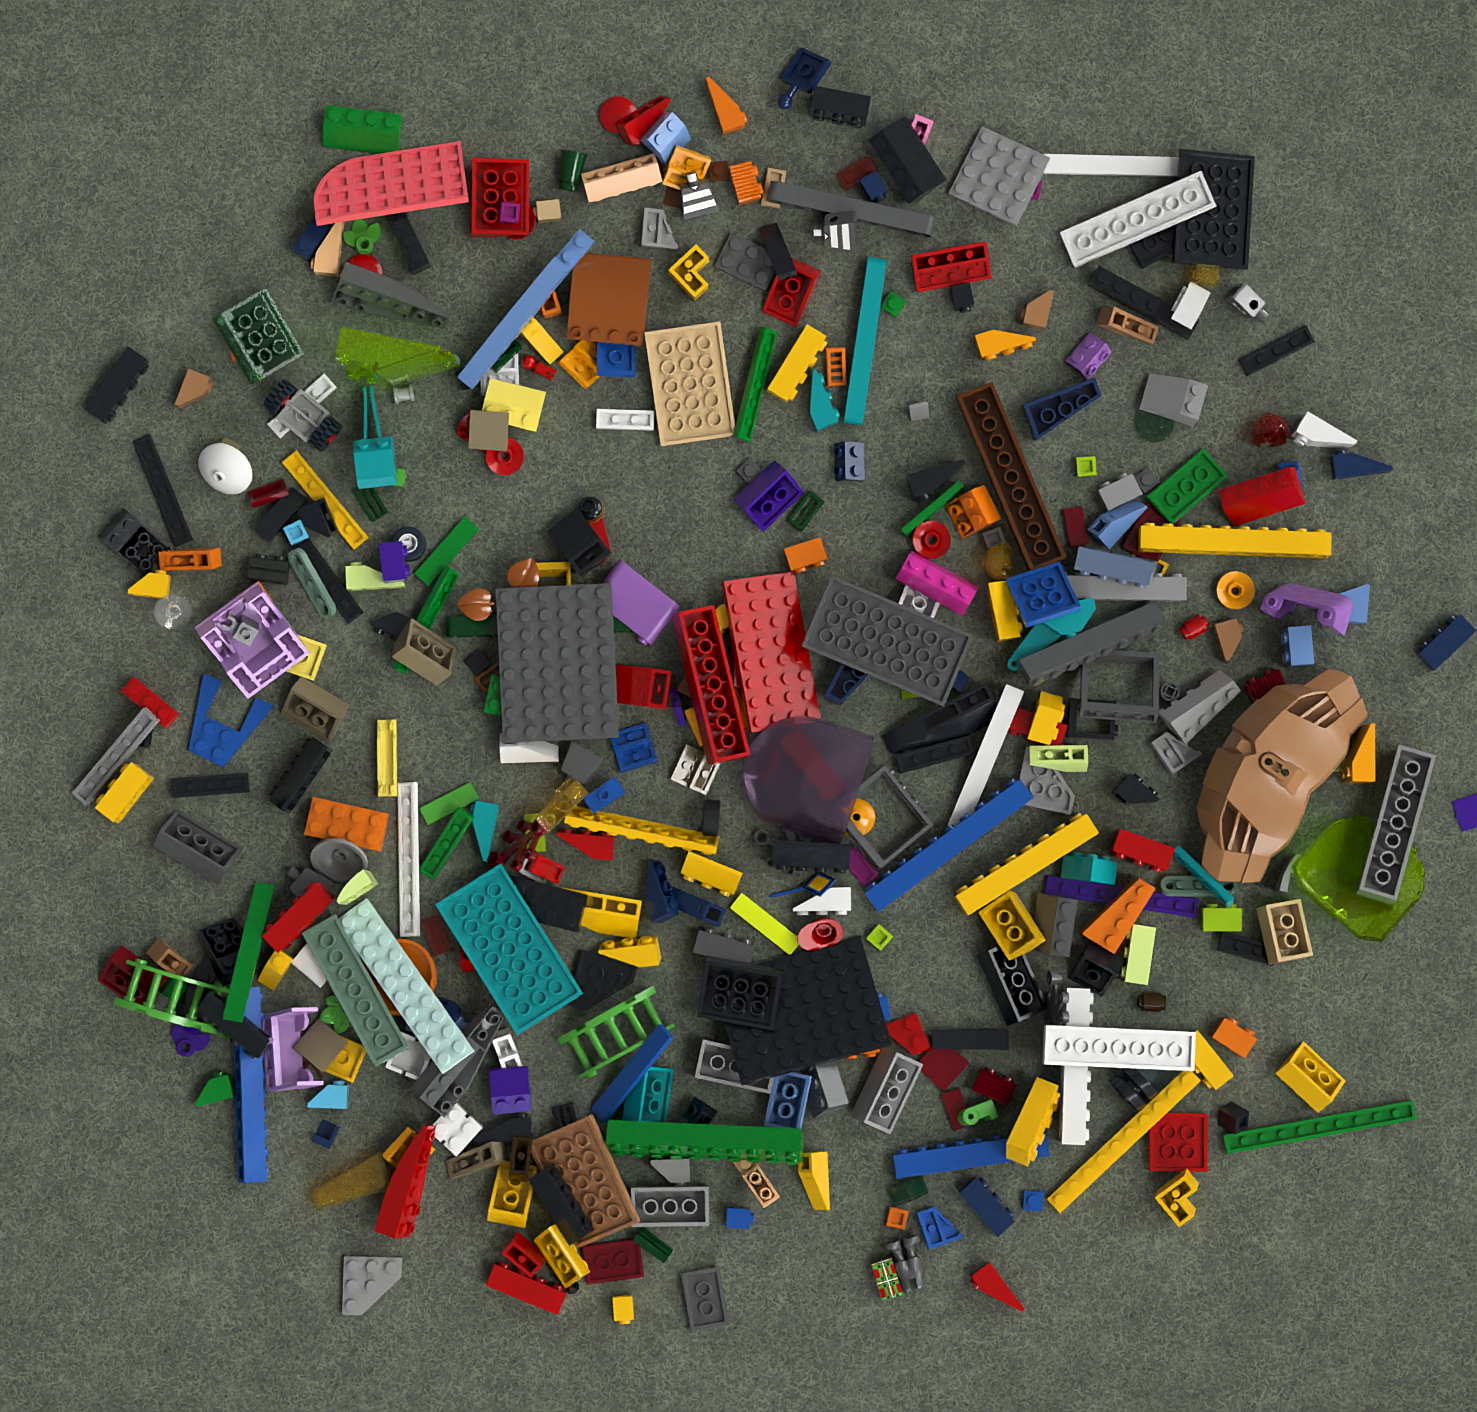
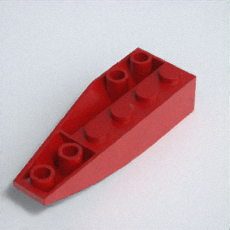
[374,1125,435,1238]

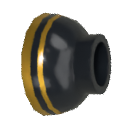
[578,497,605,523]

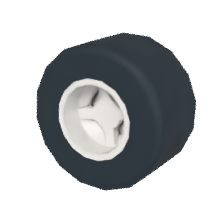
[391,526,427,562]

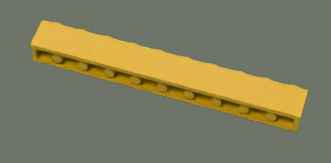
[1138,523,1331,559]

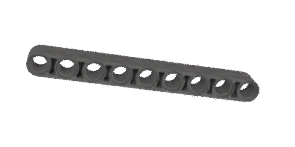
[767,181,936,237]

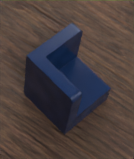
[312,1120,341,1149]

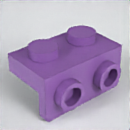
[1065,332,1111,380]

